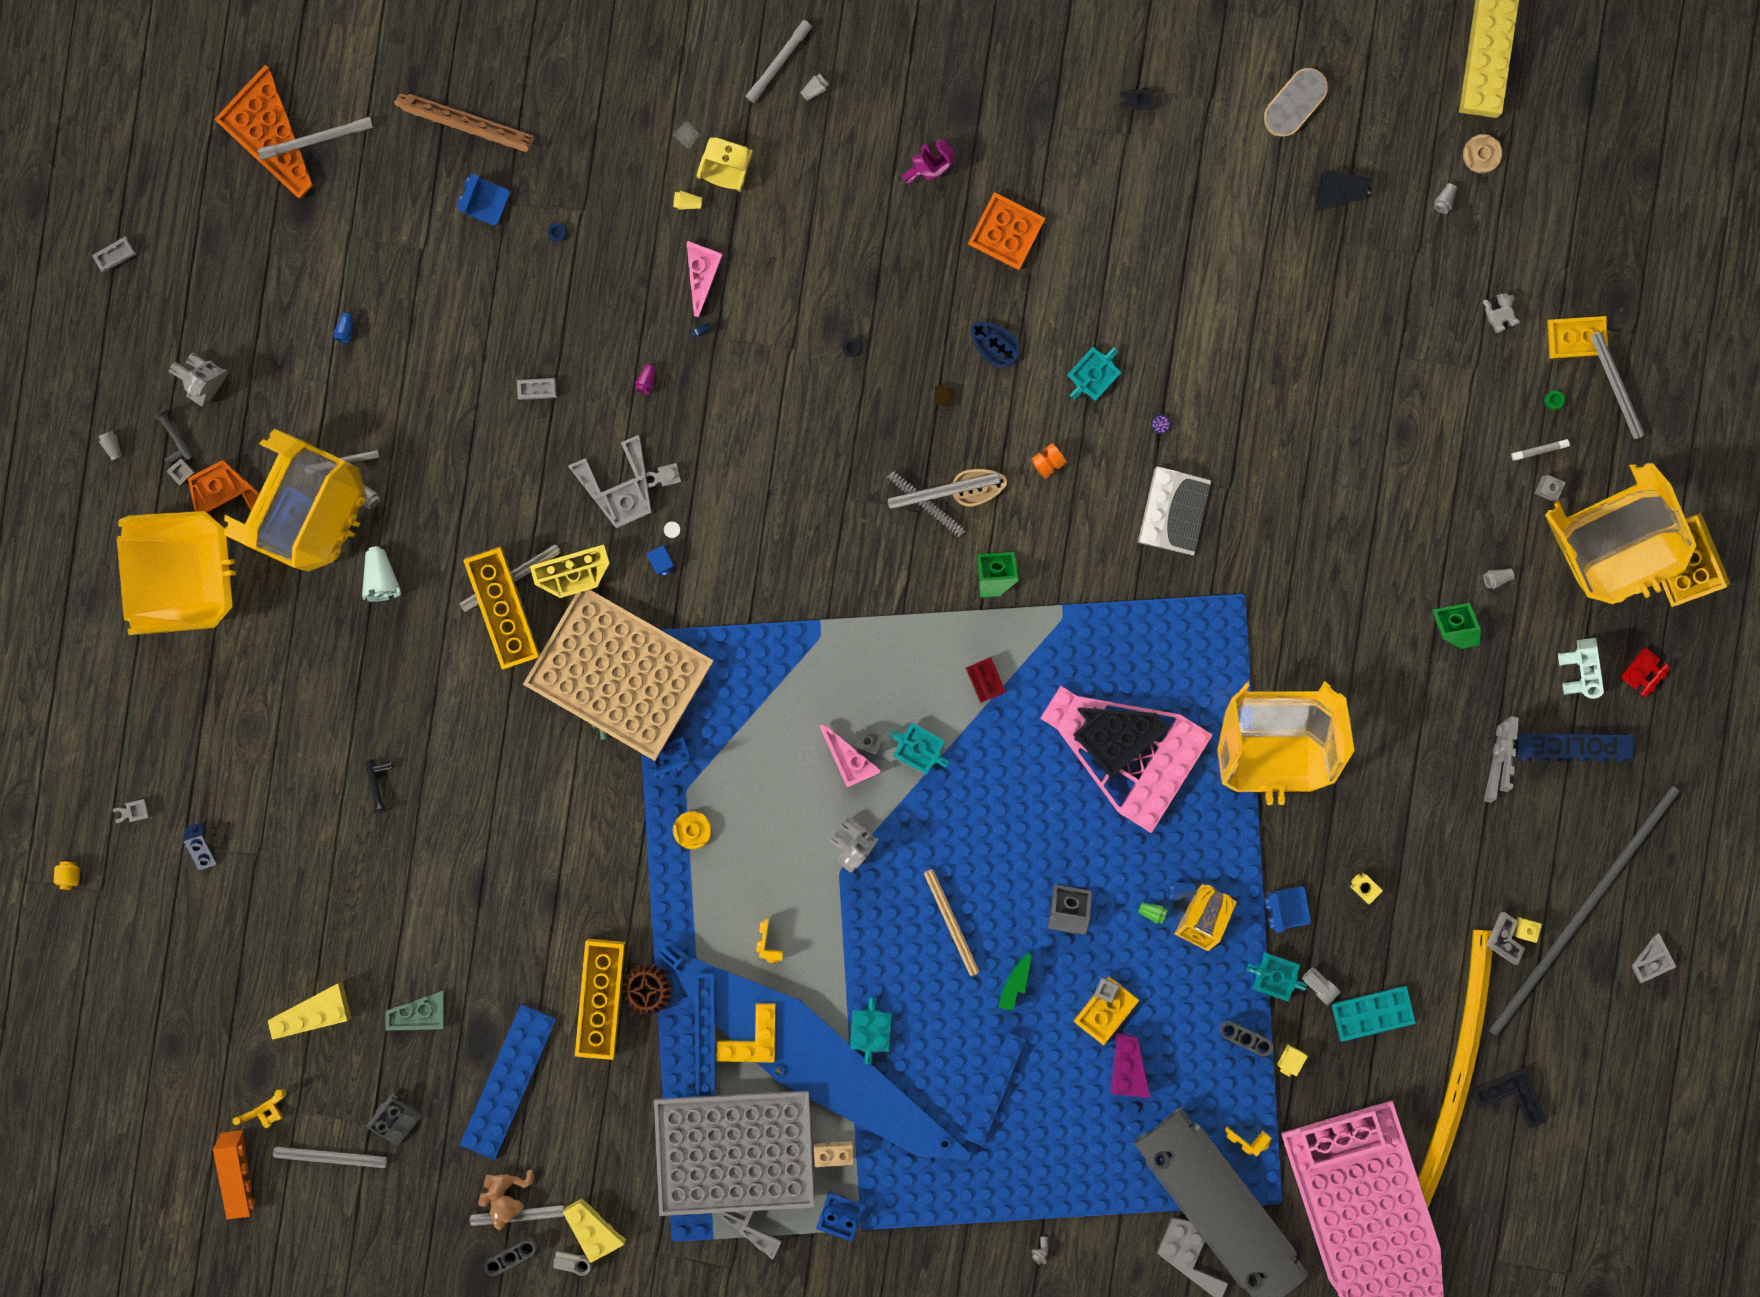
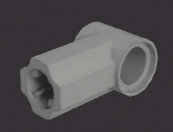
[1302,967,1341,1006]
[553,1251,593,1276]

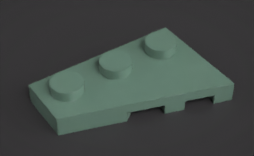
[386,990,445,1031]

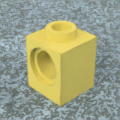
[1350,873,1382,904]
[1513,917,1542,943]
[1277,1045,1308,1077]

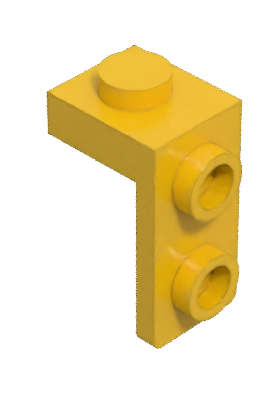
[756,918,784,963]
[1225,1127,1271,1156]

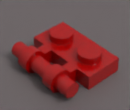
[1620,647,1670,698]

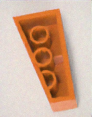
[213,1130,255,1219]

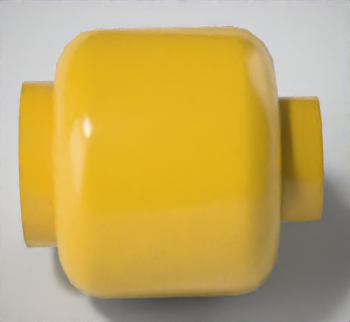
[54,862,80,890]

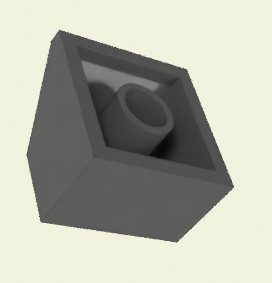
[1048,885,1092,935]

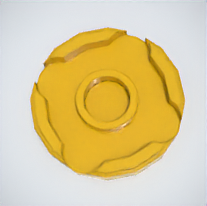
[673,811,711,849]

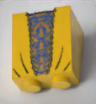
[1175,884,1237,951]

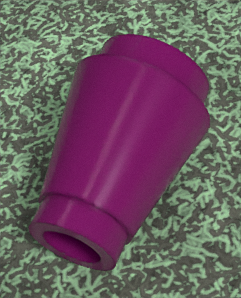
[635,364,656,395]

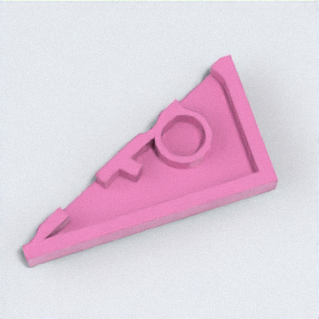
[687,241,723,318]
[820,724,881,787]

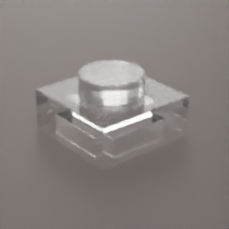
[673,121,700,149]

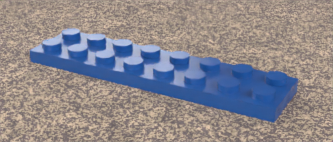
[460,1004,556,1160]

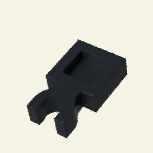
[1119,89,1153,111]

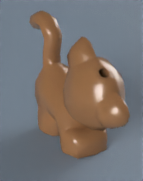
[478,1170,534,1230]

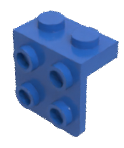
[457,173,510,226]
[650,736,691,778]
[1265,886,1311,933]

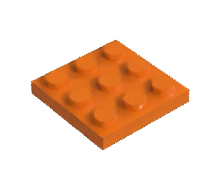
[968,192,1045,270]

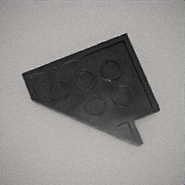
[1073,707,1169,778]

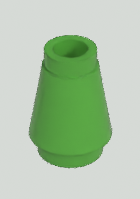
[1138,902,1168,924]

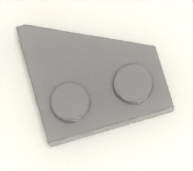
[1631,933,1676,983]

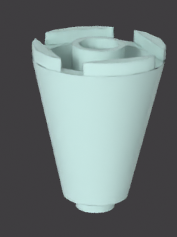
[362,546,401,602]

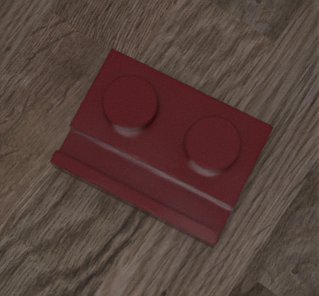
[965,657,1006,703]

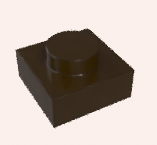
[933,385,955,407]

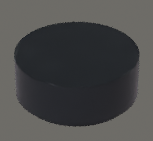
[842,338,862,357]

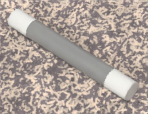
[1511,439,1570,461]

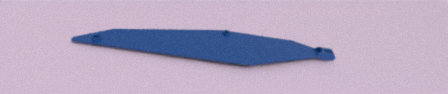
[657,940,971,1160]

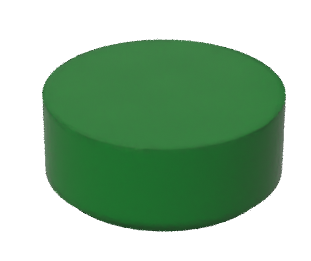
[1544,390,1565,410]

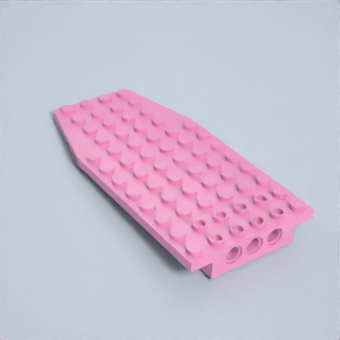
[1281,1101,1443,1297]

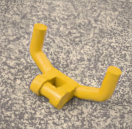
[233,1089,286,1128]

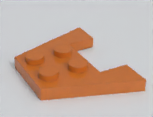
[188,460,260,517]

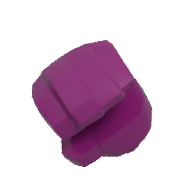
[902,139,955,185]

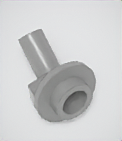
[1031,1237,1048,1264]

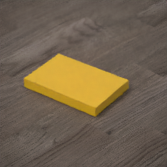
[1547,316,1608,359]
[1074,976,1140,1045]

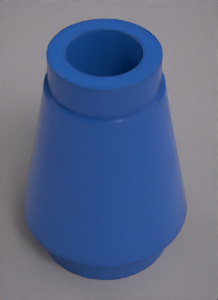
[333,313,353,343]
[1166,882,1196,901]

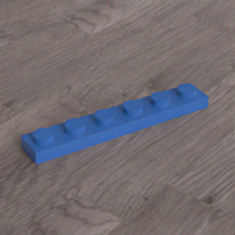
[965,1031,1026,1146]

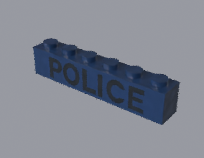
[1514,733,1633,762]

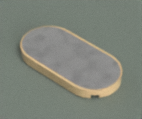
[1264,68,1327,137]

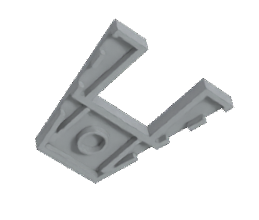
[568,435,652,528]
[1484,716,1519,803]
[715,1211,781,1260]
[1157,1217,1228,1297]

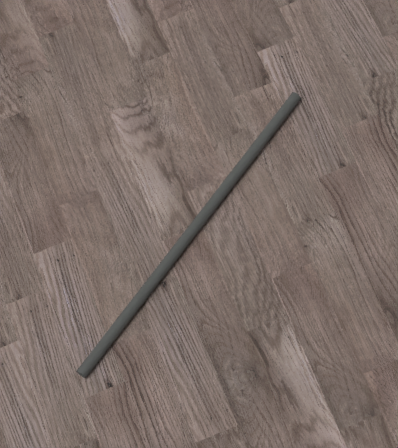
[1489,786,1680,1036]

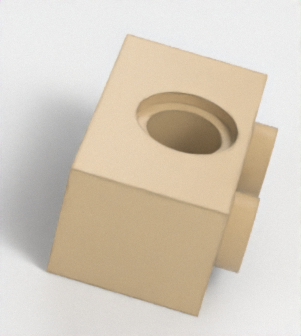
[814,1141,854,1167]

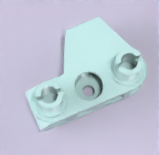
[1558,638,1604,699]

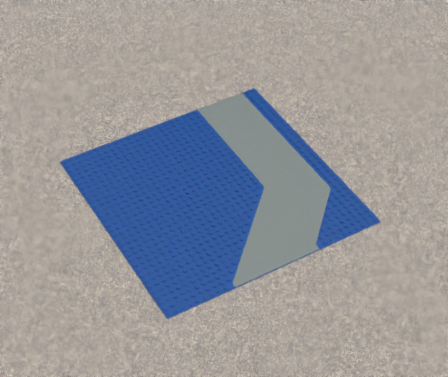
[641,594,1282,1242]

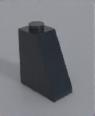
[1314,170,1372,211]

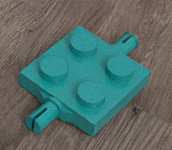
[1067,347,1121,401]
[889,722,949,775]
[1246,953,1307,1002]
[850,998,892,1064]

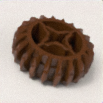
[622,963,674,1016]

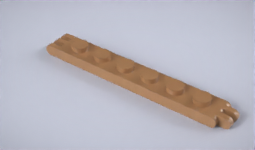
[394,94,534,152]

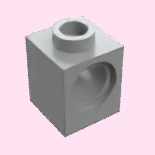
[1534,475,1565,501]

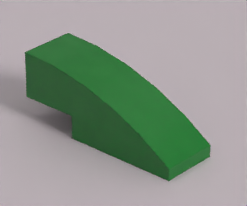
[998,952,1032,1011]

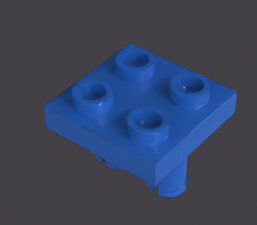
[816,1191,865,1242]

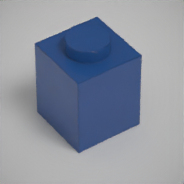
[646,545,675,576]

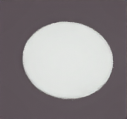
[664,522,680,538]

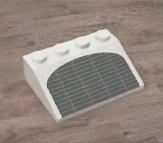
[1138,467,1211,556]

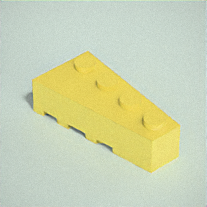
[268,981,352,1039]

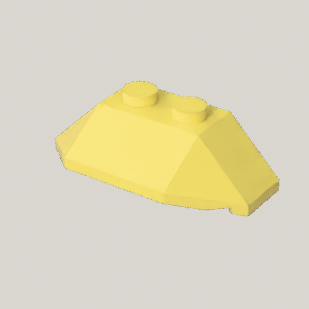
[530,545,609,598]

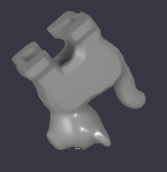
[1483,293,1520,333]

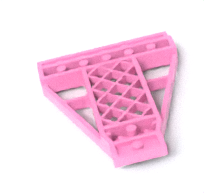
[1040,686,1212,833]

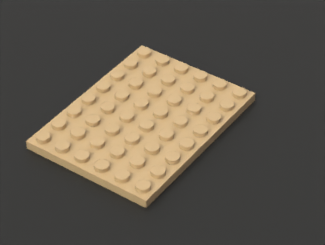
[523,589,714,761]

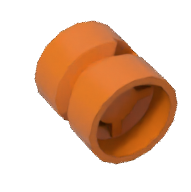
[1030,443,1067,479]

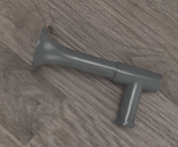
[152,409,194,465]

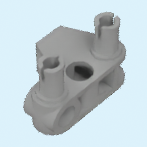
[169,353,228,407]
[829,817,879,873]

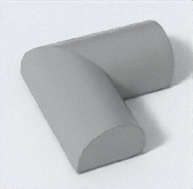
[1486,912,1525,965]

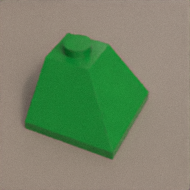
[977,552,1018,598]
[1432,603,1481,649]

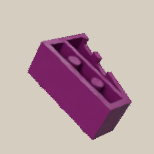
[1110,1033,1150,1098]

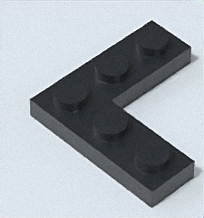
[1471,1067,1547,1129]

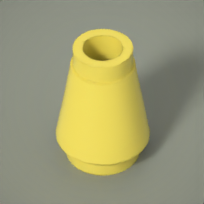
[673,191,702,210]

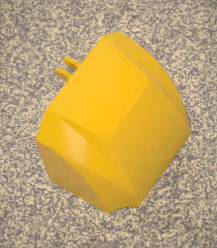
[117,511,236,635]

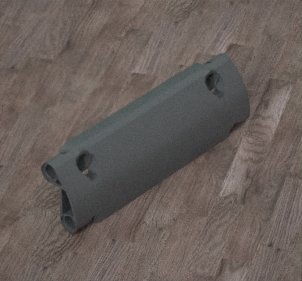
[1133,1107,1309,1297]

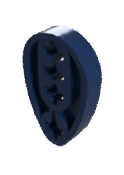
[970,322,1019,368]

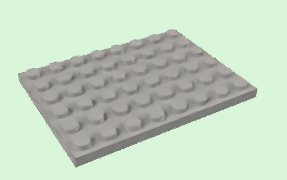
[654,1091,814,1216]

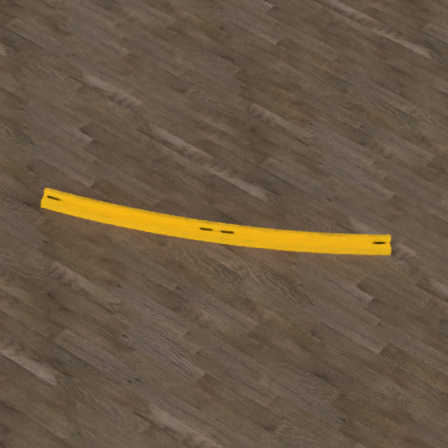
[1418,929,1492,1208]

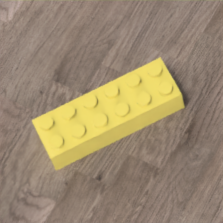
[1459,0,1519,118]

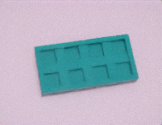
[1331,986,1416,1042]

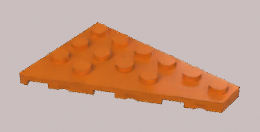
[214,65,313,199]

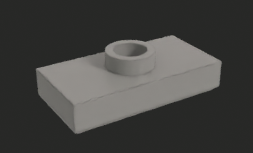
[92,236,136,273]
[517,378,557,400]

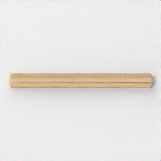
[924,869,979,976]

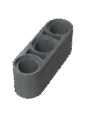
[1219,1020,1273,1056]
[484,1236,538,1276]

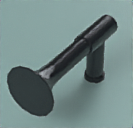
[365,760,393,815]

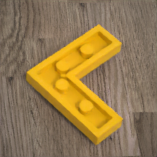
[717,1003,776,1062]

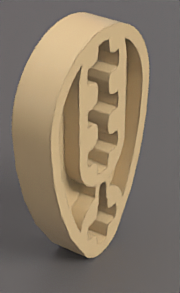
[953,469,1007,507]

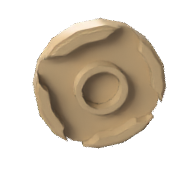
[1463,134,1502,173]

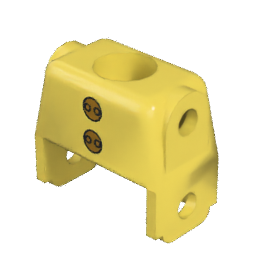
[697,137,753,192]

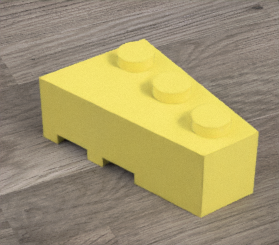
[563,1199,626,1263]

